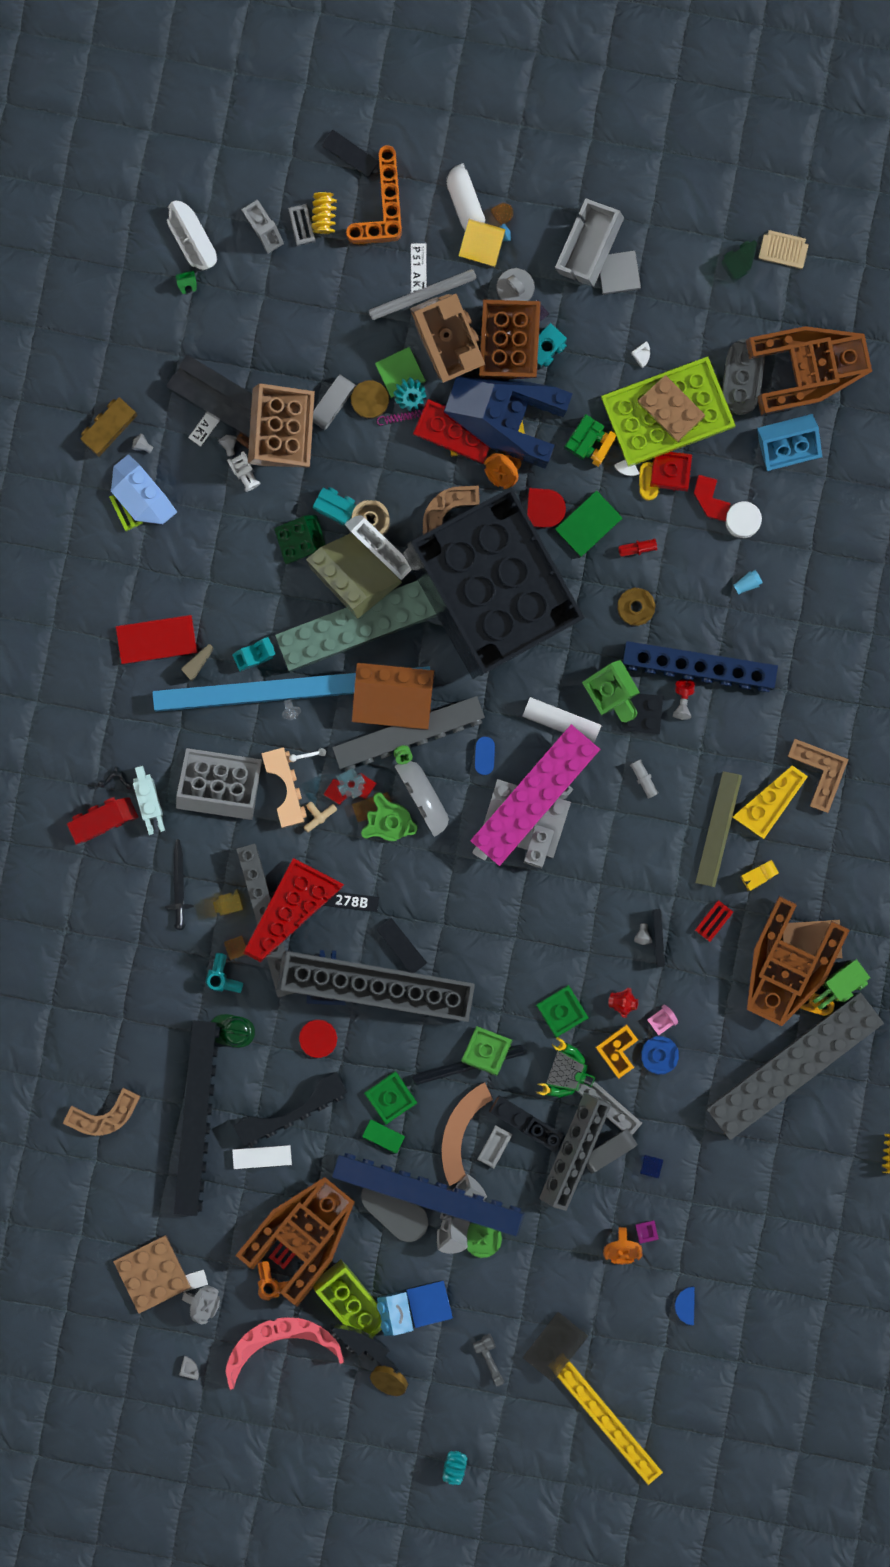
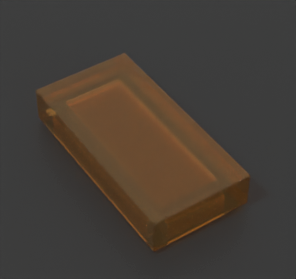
[352,792,391,823]

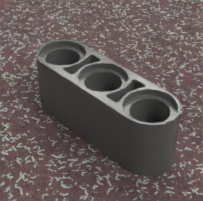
[586,1128,638,1174]

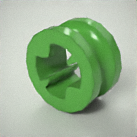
[394,745,412,764]

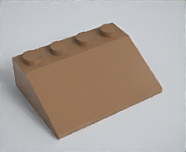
[248,383,315,467]

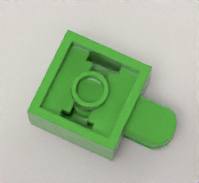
[582,660,640,722]
[813,959,870,1010]

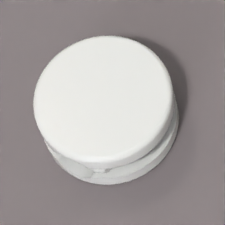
[725,501,762,538]

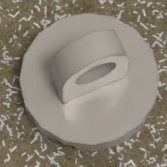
[497,268,535,301]
[182,1286,220,1324]

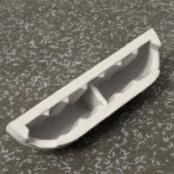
[447,163,486,230]
[167,201,217,270]

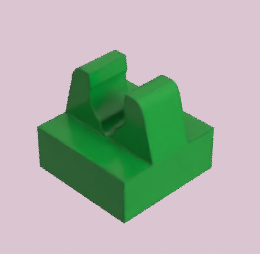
[176,271,197,294]

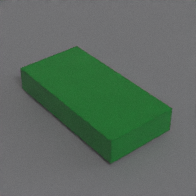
[362,1119,405,1154]

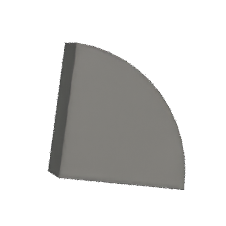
[179,1356,199,1380]

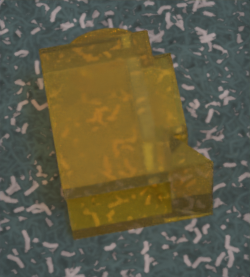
[213,889,244,916]

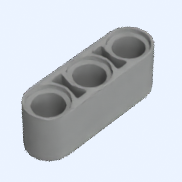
[313,375,356,430]

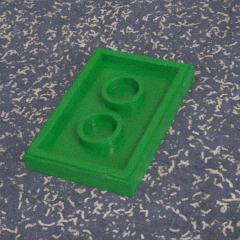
[555,491,623,557]

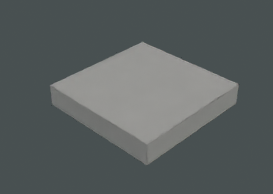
[600,251,641,295]

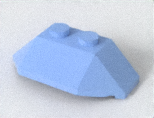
[111,454,177,525]

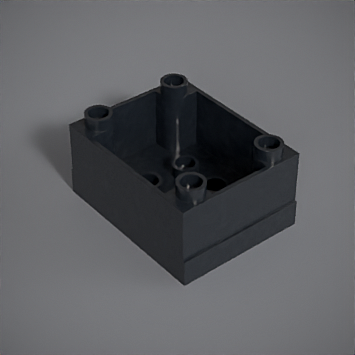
[403,487,584,679]

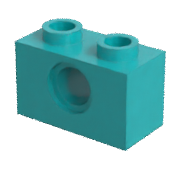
[537,323,567,369]

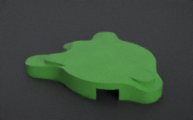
[361,792,417,841]

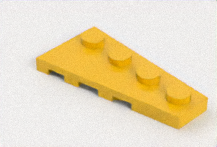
[732,766,808,839]

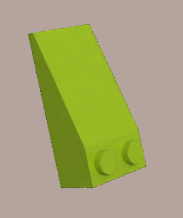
[313,1259,382,1336]

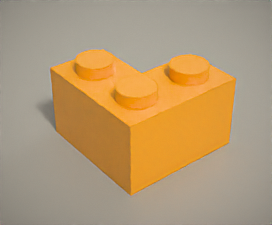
[595,1024,638,1079]

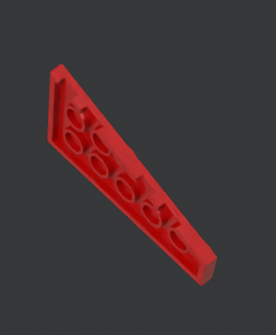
[243,858,344,962]

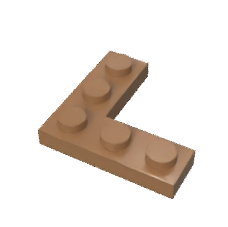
[787,739,849,813]

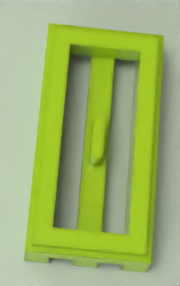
[109,495,143,531]

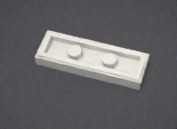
[233,1145,292,1169]

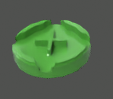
[467,1222,502,1258]

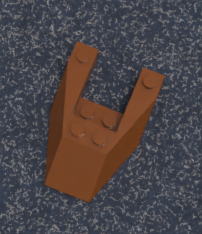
[746,326,872,415]
[747,896,850,1026]
[235,1177,355,1306]

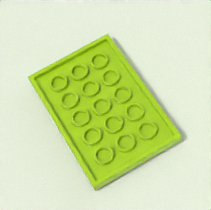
[601,357,736,467]

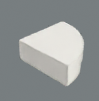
[631,341,650,368]
[614,460,639,476]

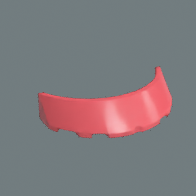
[226,1317,344,1390]

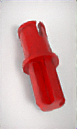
[618,539,657,557]

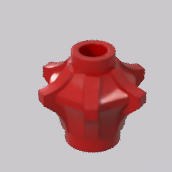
[609,988,638,1018]

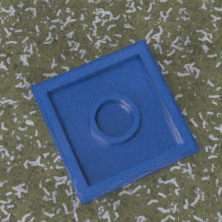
[406,1280,453,1328]

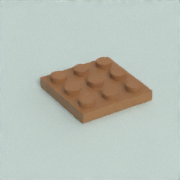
[113,1235,191,1313]

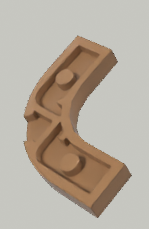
[423,486,480,535]
[63,1088,141,1136]

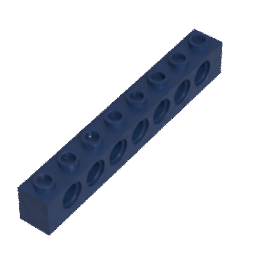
[622,641,778,692]

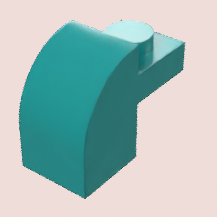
[232,637,276,672]

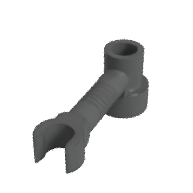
[473,1333,504,1387]

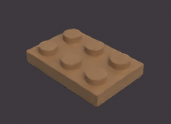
[638,375,705,443]

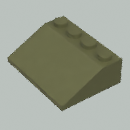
[306,533,402,619]

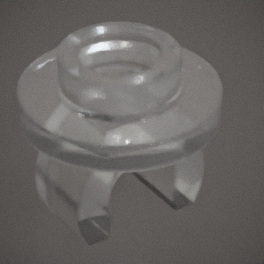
[282,699,301,720]

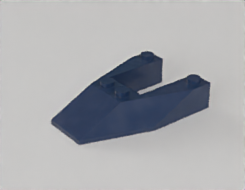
[444,377,573,469]

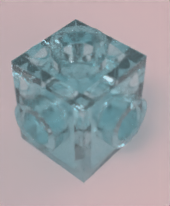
[337,768,366,799]

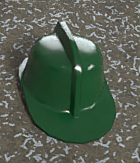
[211,1014,255,1047]

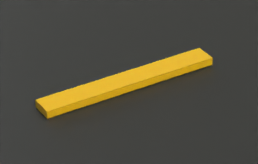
[548,1353,663,1485]

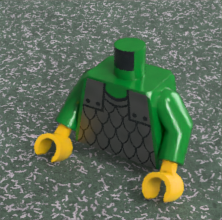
[536,1037,595,1097]

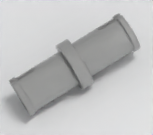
[630,759,659,799]

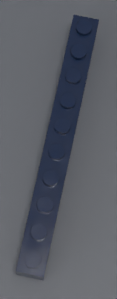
[332,1152,525,1236]

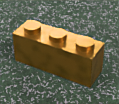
[80,397,138,457]

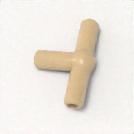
[303,802,337,832]

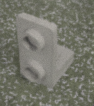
[524,825,554,869]

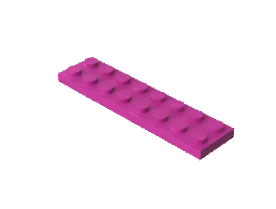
[470,724,600,866]

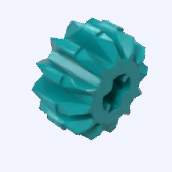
[393,377,426,411]
[442,1451,467,1485]

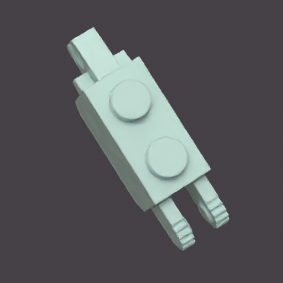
[133,766,165,835]

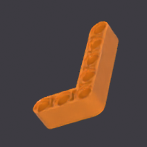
[346,145,402,244]

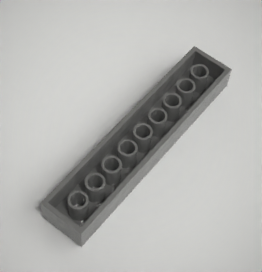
[277,951,475,1022]
[705,992,884,1140]

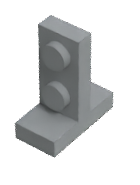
[241,200,284,253]

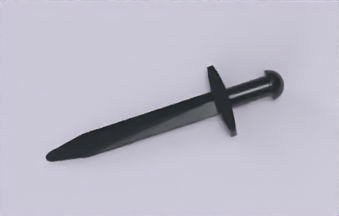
[165,839,194,930]

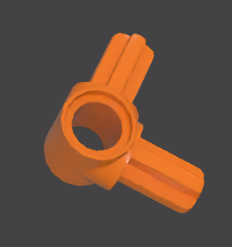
[258,1261,289,1300]

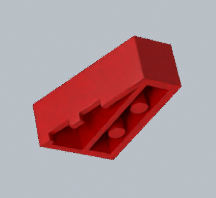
[67,797,139,844]

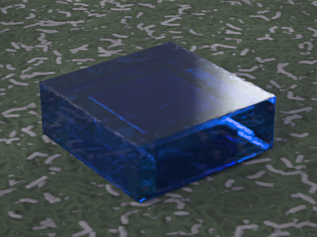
[640,1155,663,1178]

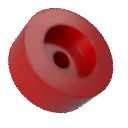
[675,679,695,699]

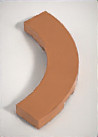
[442,1082,493,1186]

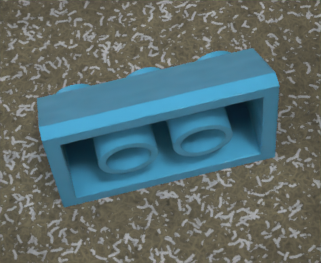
[757,414,822,471]

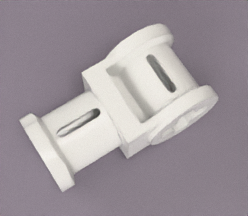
[227,451,261,492]

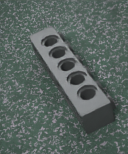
[539,1092,612,1211]

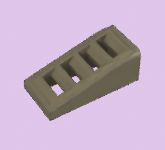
[181,644,214,681]

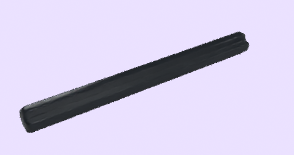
[413,1045,524,1085]

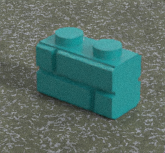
[312,487,357,527]

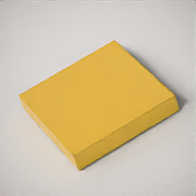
[459,219,506,267]

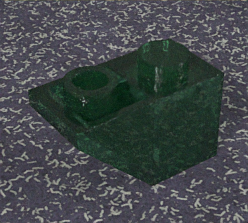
[721,240,757,283]

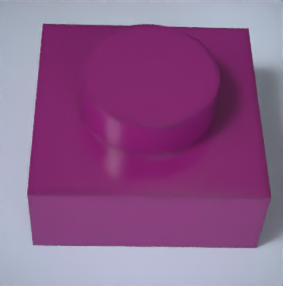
[635,1220,659,1244]

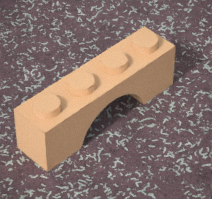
[261,747,307,828]

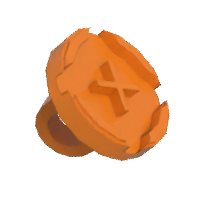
[484,453,521,489]
[604,1227,643,1265]

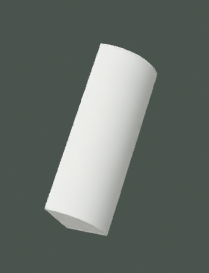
[345,515,411,580]
[522,697,601,743]

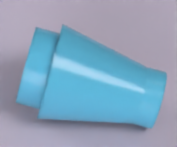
[733,570,763,594]

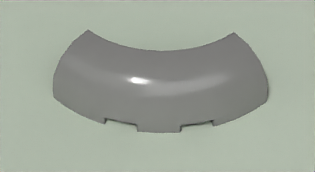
[395,761,449,837]
[437,1174,487,1254]

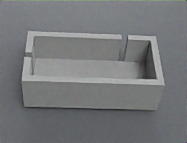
[555,198,624,287]

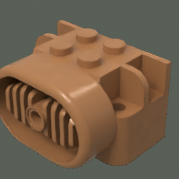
[410,293,485,383]

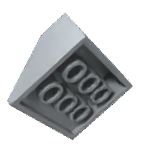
[176,748,262,820]
[483,779,571,858]

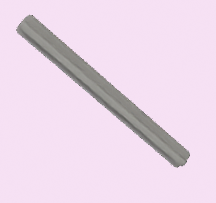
[369,269,476,320]

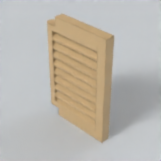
[758,230,808,269]

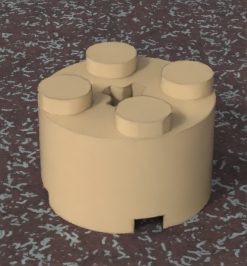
[351,500,390,536]

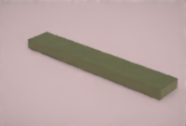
[696,771,742,887]

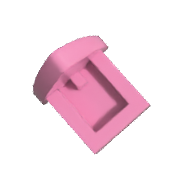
[647,1004,678,1035]

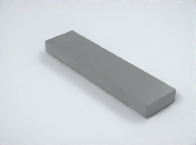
[577,1081,642,1135]

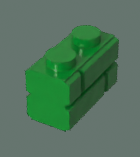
[564,414,605,460]

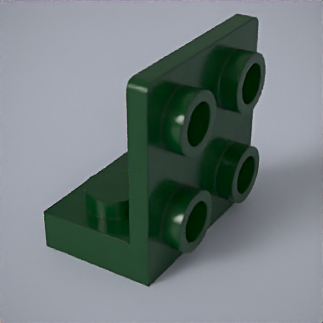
[274,515,326,564]

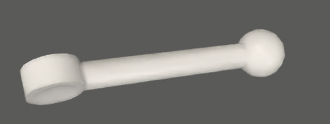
[289,748,326,762]

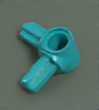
[205,953,243,993]

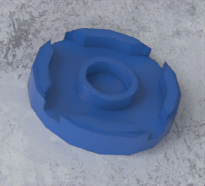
[641,1036,679,1074]

